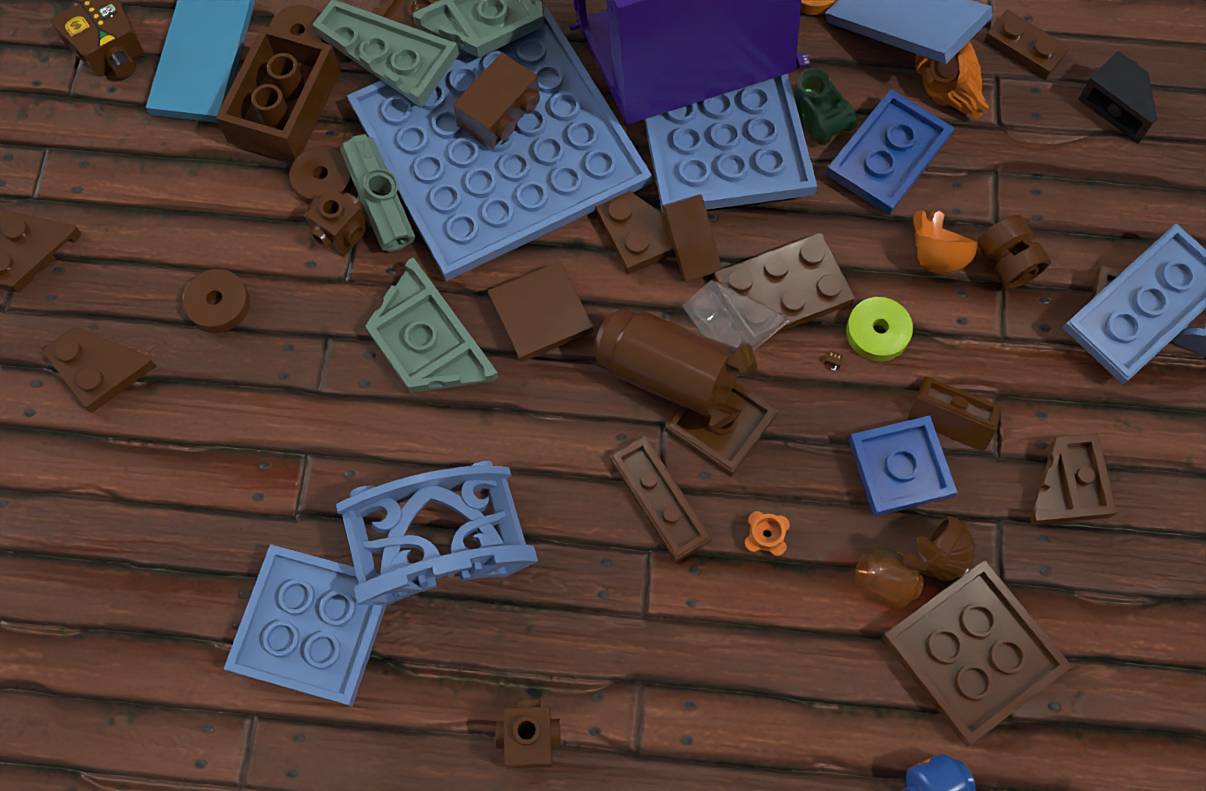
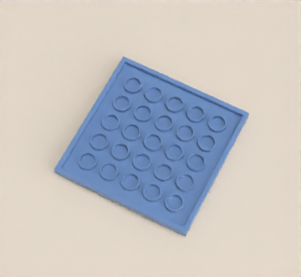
[347,7,653,281]

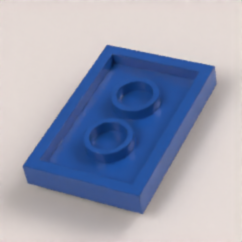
[826,89,955,216]

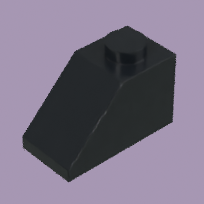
[1078,51,1157,144]

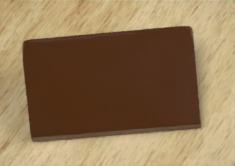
[908,376,1002,451]

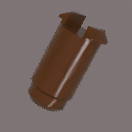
[594,307,757,429]

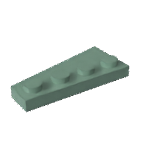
[312,0,460,108]

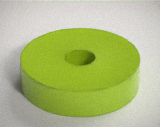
[846,297,913,362]

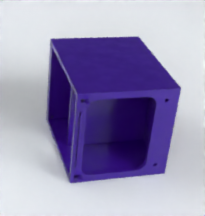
[569,0,801,125]

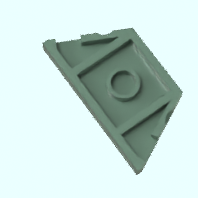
[412,0,544,58]
[365,257,499,393]

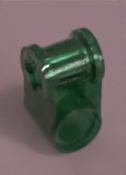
[793,68,858,145]

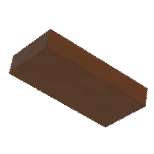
[662,194,722,282]

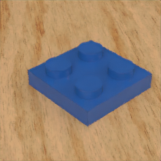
[848,416,958,517]

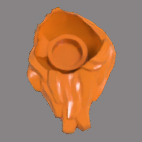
[915,41,989,119]

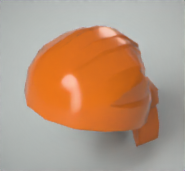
[913,210,978,274]

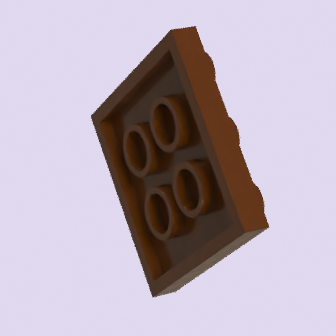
[881,560,1072,747]

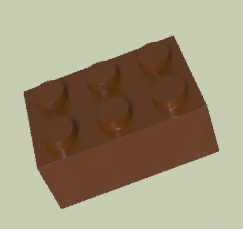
[216,26,341,162]

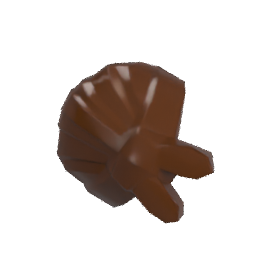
[903,516,975,582]

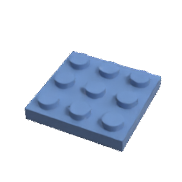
[224,544,386,707]

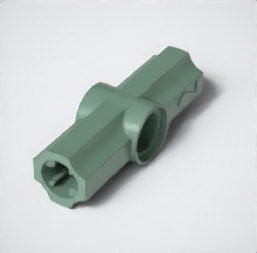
[340,134,415,253]

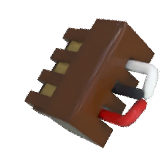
[824,350,843,370]

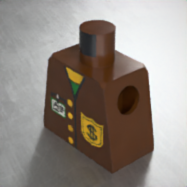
[49,0,143,78]

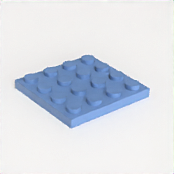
[644,73,817,216]

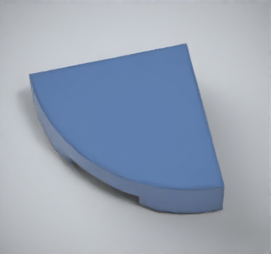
[1170,325,1206,357]

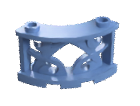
[336,461,538,606]

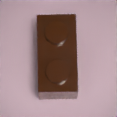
[453,53,540,149]

